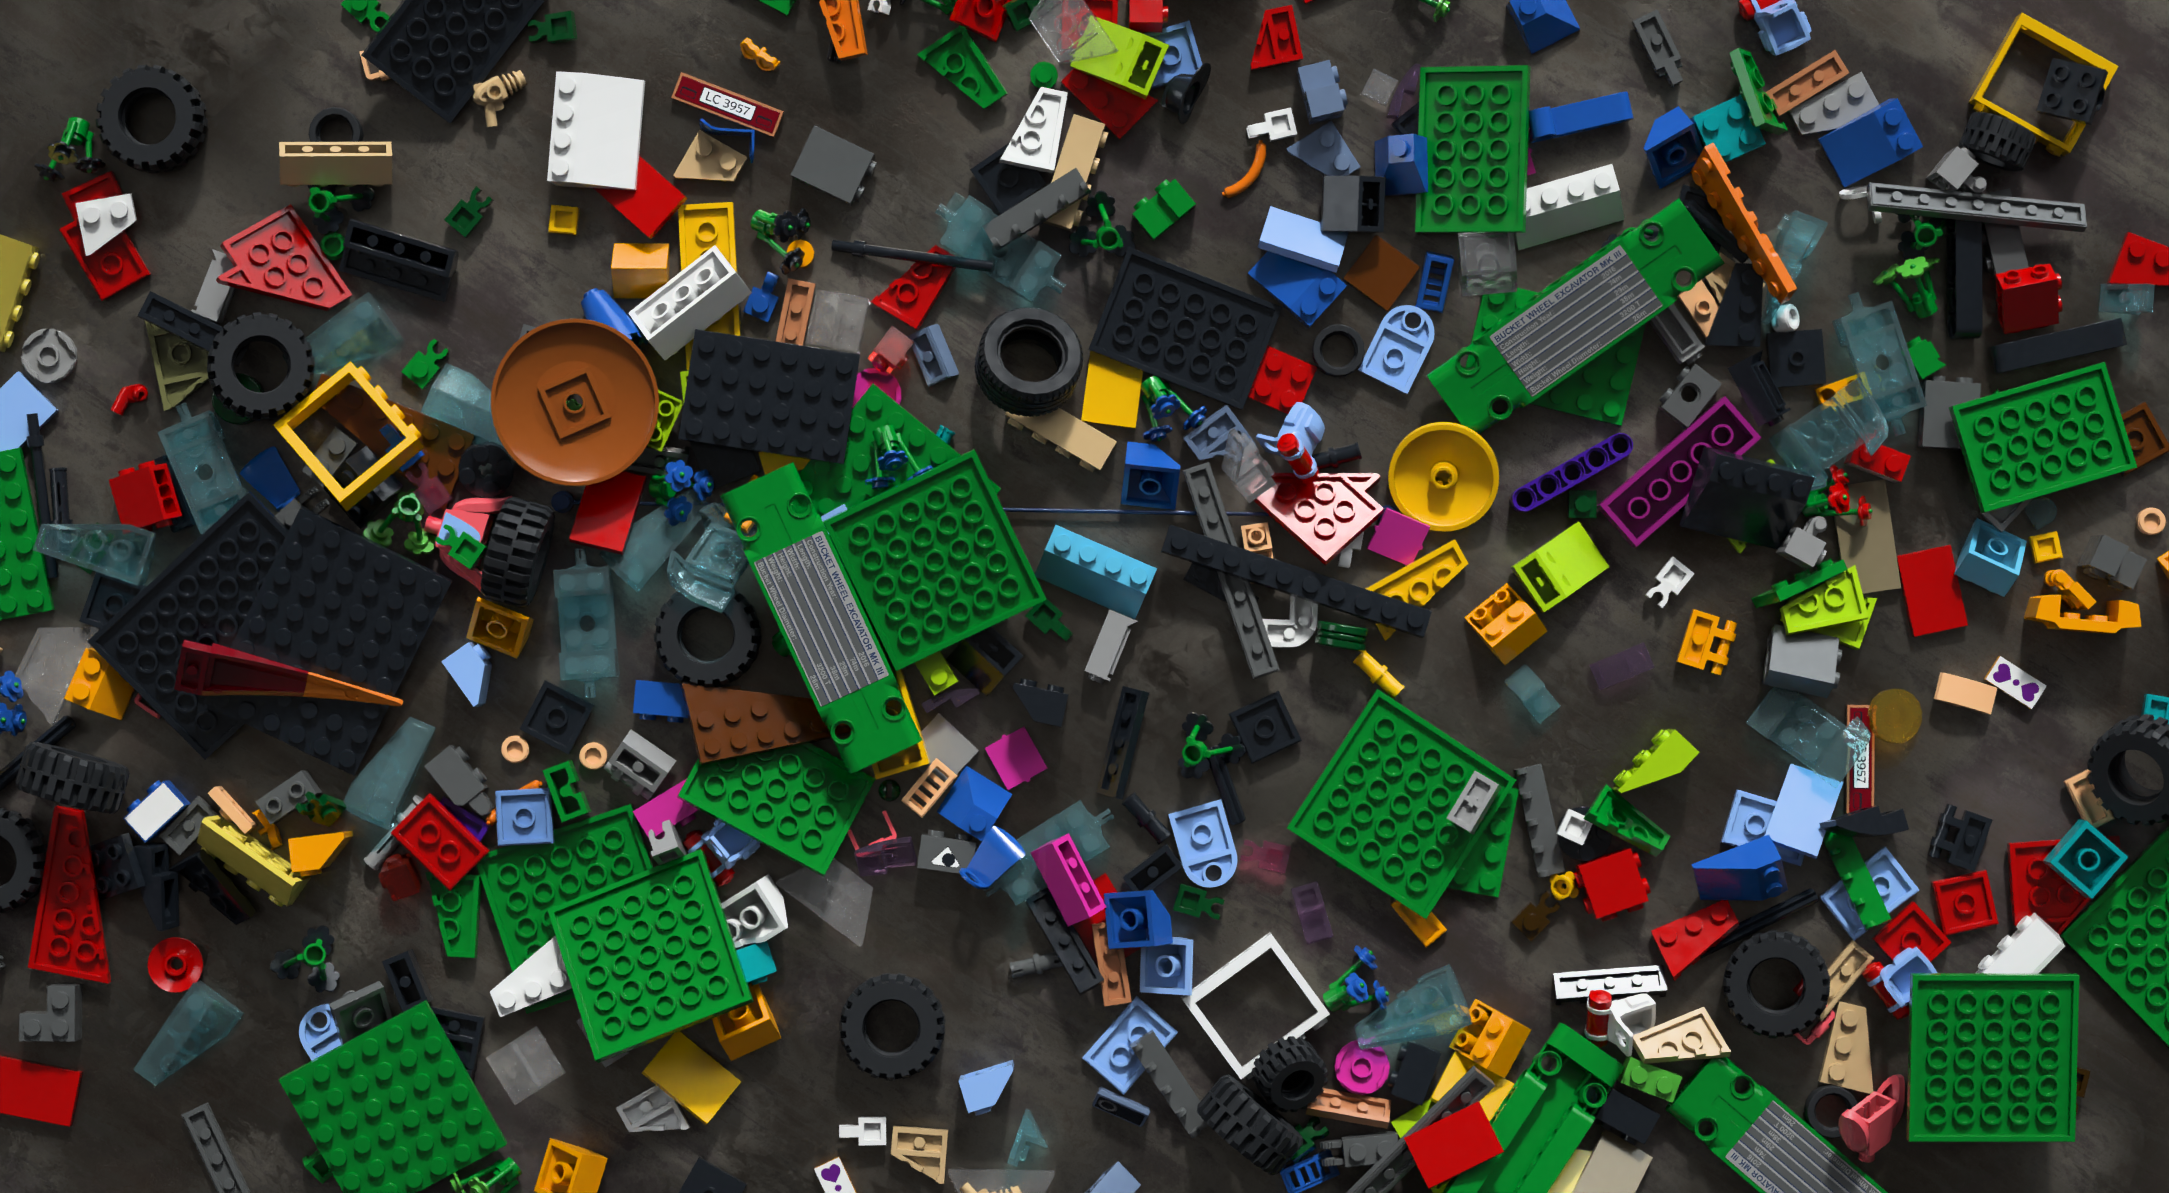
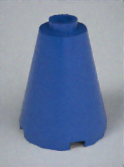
[581,288,648,351]

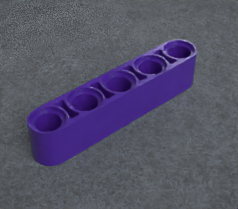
[1510,433,1633,513]

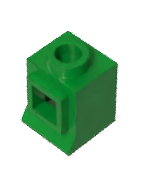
[1901,336,1946,381]

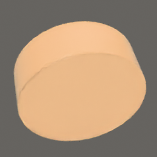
[2136,508,2166,535]
[501,736,530,763]
[579,742,608,770]

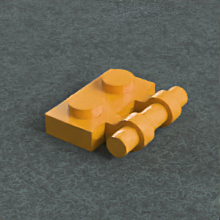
[2043,569,2097,610]
[1676,609,1737,676]

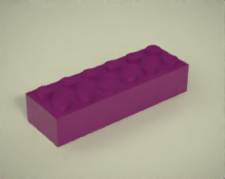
[1597,396,1761,548]

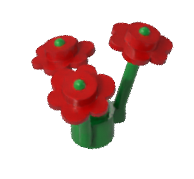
[1802,464,1872,526]

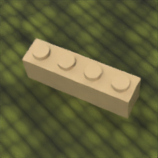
[1043,114,1109,232]
[279,142,392,187]
[1005,408,1117,473]

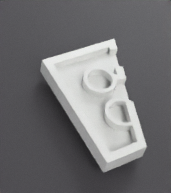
[999,87,1068,173]
[490,935,572,1017]

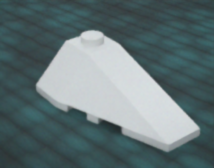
[721,874,788,948]

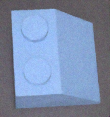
[441,642,492,707]
[959,1060,1014,1116]

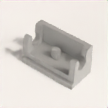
[1447,771,1502,834]
[648,820,687,865]

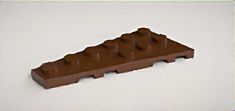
[315,373,476,511]
[681,683,851,765]

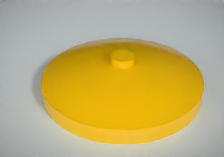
[1388,422,1499,532]

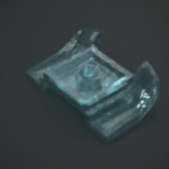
[1768,378,1889,491]
[667,502,757,613]
[1746,687,1871,788]

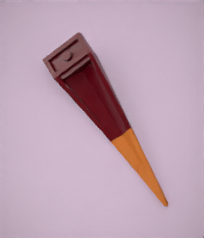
[174,640,403,706]

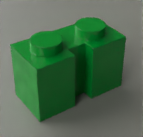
[1132,179,1196,241]
[542,760,592,822]

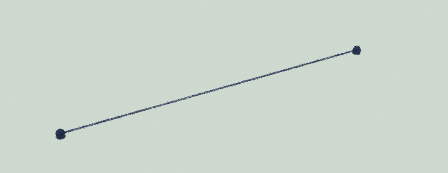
[551,491,1398,523]

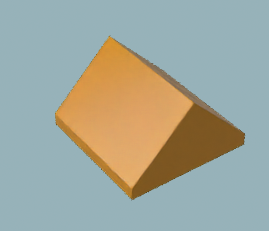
[611,243,670,299]

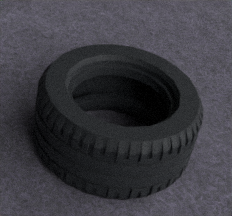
[974,307,1083,417]

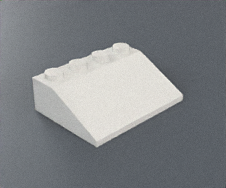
[547,72,645,190]

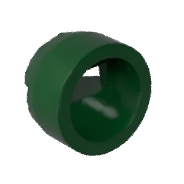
[878,779,901,802]

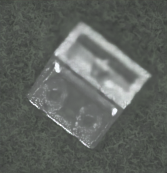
[805,290,870,354]
[1221,428,1276,503]
[486,1026,566,1105]

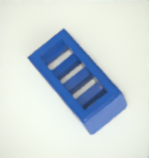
[1415,251,1454,313]
[1280,1150,1340,1193]

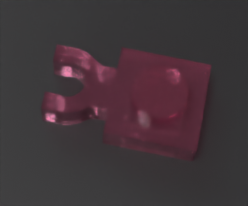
[405,462,453,515]
[1240,839,1291,874]

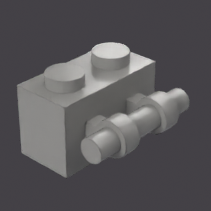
[1926,146,1987,193]
[1775,516,1827,569]
[603,729,676,800]

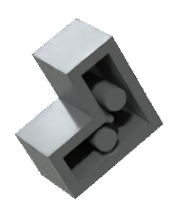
[2077,535,2147,592]
[19,984,83,1042]

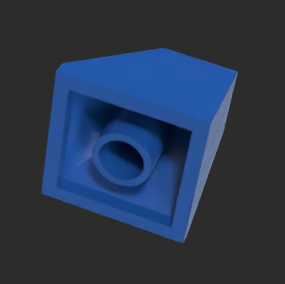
[1506,0,1580,55]
[1643,106,1703,189]
[1375,134,1428,196]
[1121,442,1181,510]
[937,765,1012,841]
[1104,890,1173,949]

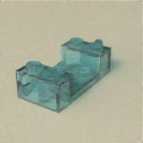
[935,195,1066,303]
[1832,292,1927,437]
[158,403,248,534]
[553,548,619,698]
[983,799,1114,906]

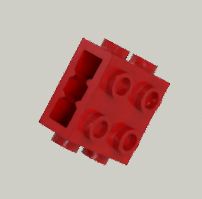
[1996,264,2063,334]
[109,460,182,535]
[1573,847,1651,922]

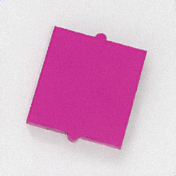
[1367,508,1430,565]
[985,727,1047,790]

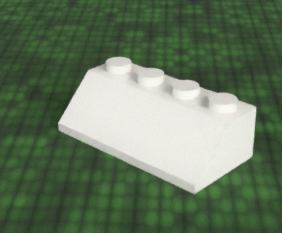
[1513,164,1624,251]
[629,245,752,360]
[1976,912,2065,974]

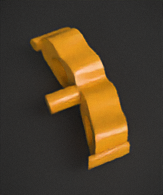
[740,37,780,71]
[252,809,282,851]

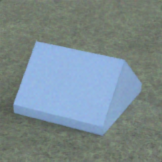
[1140,937,1193,996]

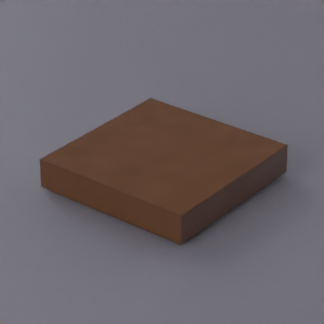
[1343,235,1420,312]
[2120,402,2169,477]

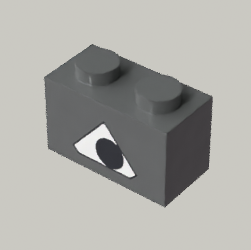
[917,829,977,874]

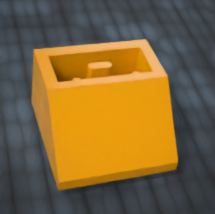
[1464,583,1547,665]
[1449,998,1531,1078]

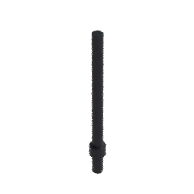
[831,240,994,272]
[26,413,58,578]

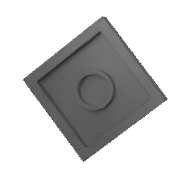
[329,981,393,1045]

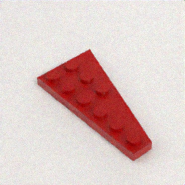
[28,805,111,984]

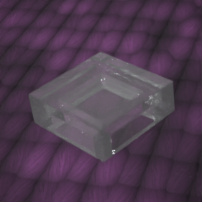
[1361,69,1398,106]

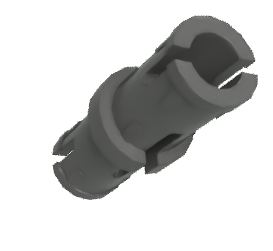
[1009,952,1063,980]

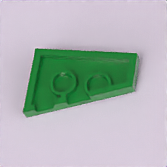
[917,26,1008,109]
[1729,48,1788,135]
[1751,558,1848,608]
[1583,784,1670,857]
[425,872,481,958]

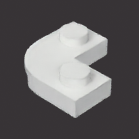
[1263,595,1318,647]

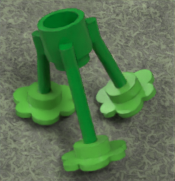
[1873,257,1940,318]
[363,489,436,556]

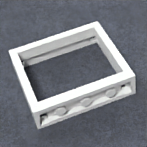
[1181,932,1330,1080]

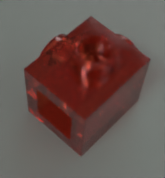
[867,326,914,375]
[379,853,422,901]

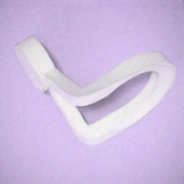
[1839,185,1882,224]

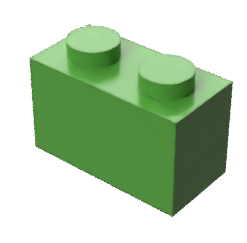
[1617,1056,1682,1103]

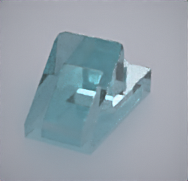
[2099,284,2155,315]
[1504,664,1561,724]
[1007,1108,1048,1167]

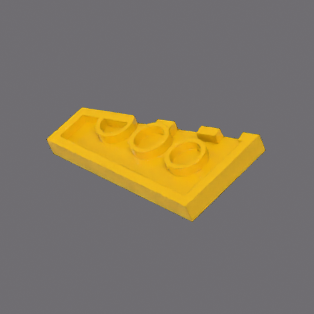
[1365,539,1469,641]

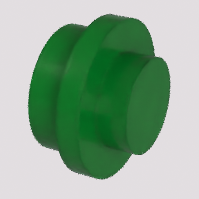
[1030,62,1058,89]
[320,233,345,260]

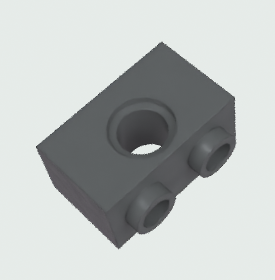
[1659,364,1722,429]
[255,770,322,824]

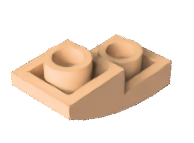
[1241,522,1273,584]
[1934,672,1997,714]

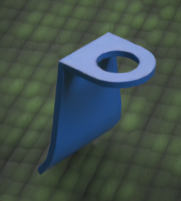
[699,118,755,163]
[240,446,301,512]
[959,826,1025,889]

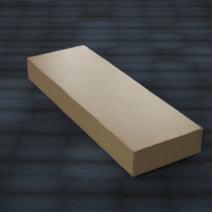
[1818,940,1874,1022]

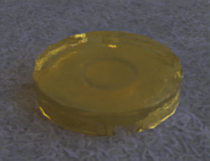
[1868,689,1922,743]

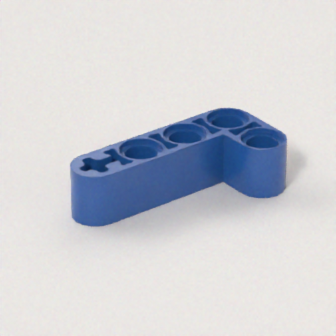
[1528,92,1634,143]

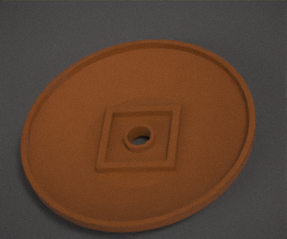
[490,318,659,486]

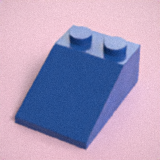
[1818,98,1923,187]
[1247,251,1347,329]
[1692,835,1788,900]

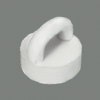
[1771,304,1800,332]

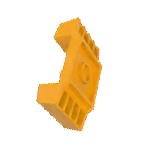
[2024,595,2141,634]

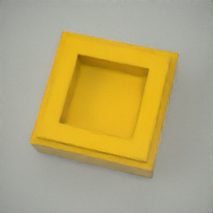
[548,205,580,236]
[2028,531,2063,564]

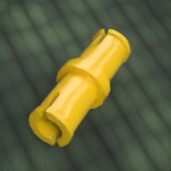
[1353,650,1405,699]

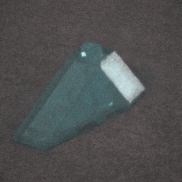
[1761,210,1828,324]
[282,292,404,374]
[421,363,504,447]
[599,488,712,592]
[33,524,156,586]
[343,717,436,830]
[1354,964,1472,1050]
[133,981,244,1086]

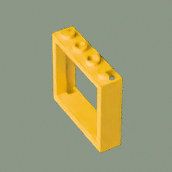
[1968,13,2119,157]
[273,361,424,511]

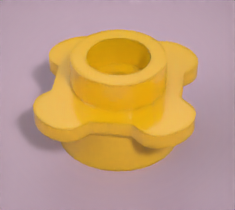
[1550,871,1579,901]

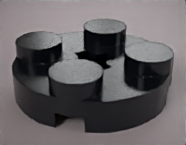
[458,441,514,498]
[1557,806,1613,861]

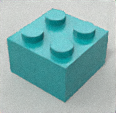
[1690,95,1766,163]
[2043,819,2128,899]

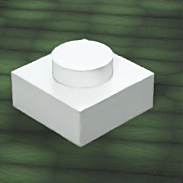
[1556,809,1592,846]

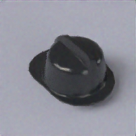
[1161,63,1211,124]

